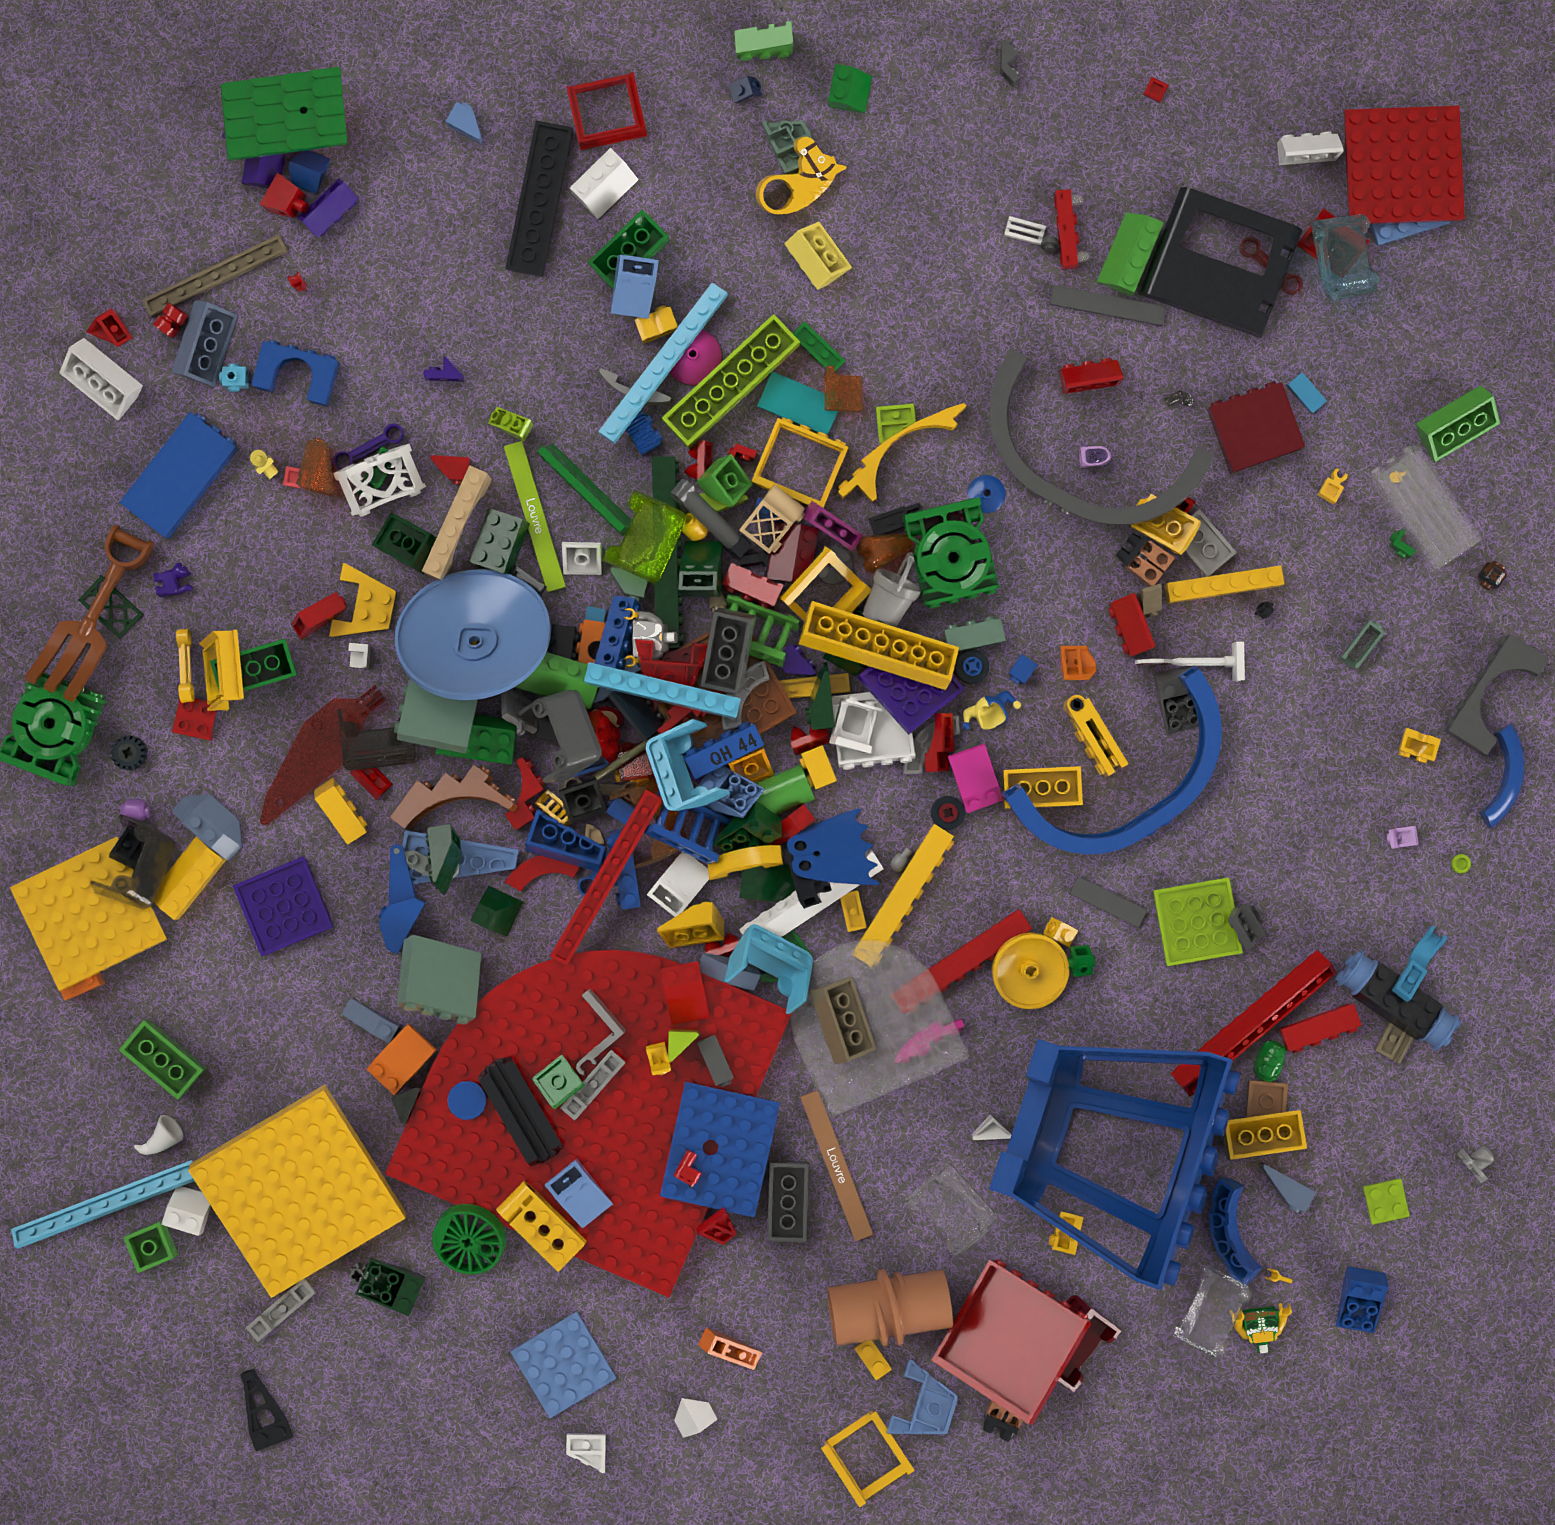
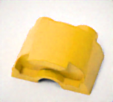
[1398,728,1441,764]
[1048,1211,1084,1255]

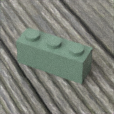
[944,616,1006,652]

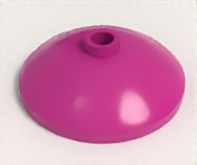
[669,330,722,385]

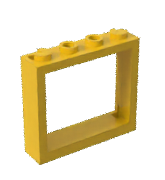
[751,418,848,508]

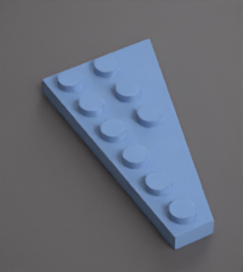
[402,830,519,884]

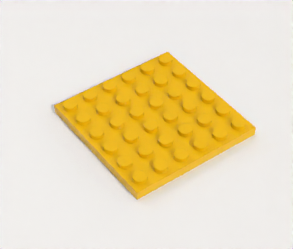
[10,837,167,991]

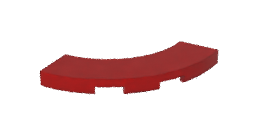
[505,855,580,892]

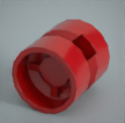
[153,302,189,339]

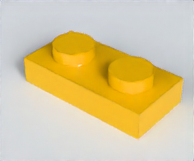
[840,890,867,932]
[854,1340,892,1381]

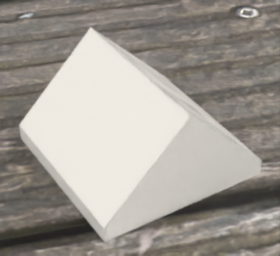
[562,542,602,575]

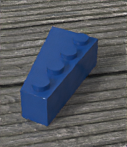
[525,809,605,872]

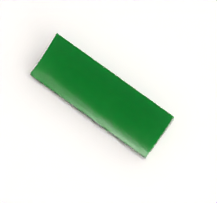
[537,444,635,536]

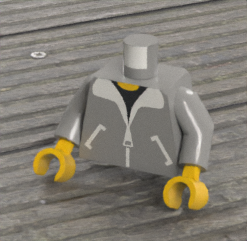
[624,608,678,668]

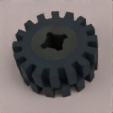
[110,735,148,770]

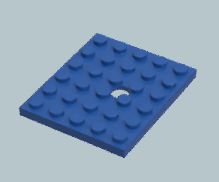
[660,1081,780,1217]

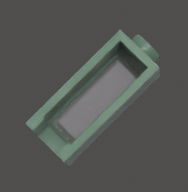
[1338,621,1385,670]

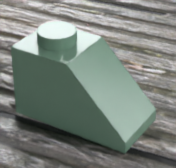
[611,567,649,603]

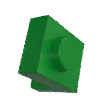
[1389,528,1416,559]

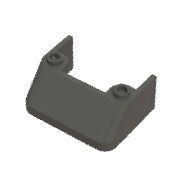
[517,690,602,782]

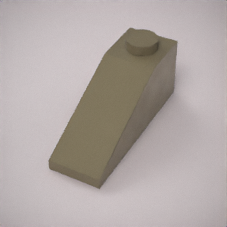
[1136,583,1162,618]

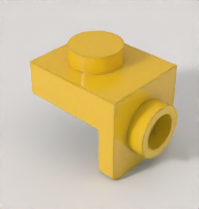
[1043,917,1078,947]
[646,1042,671,1075]

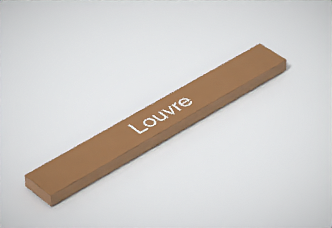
[800,1090,873,1242]

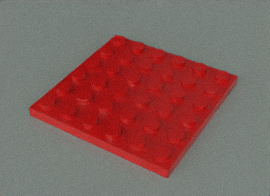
[1344,105,1465,225]

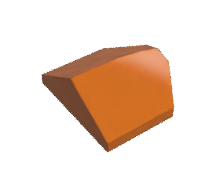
[1060,646,1097,680]

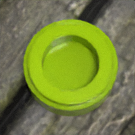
[1451,854,1471,873]

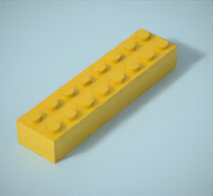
[799,601,959,690]

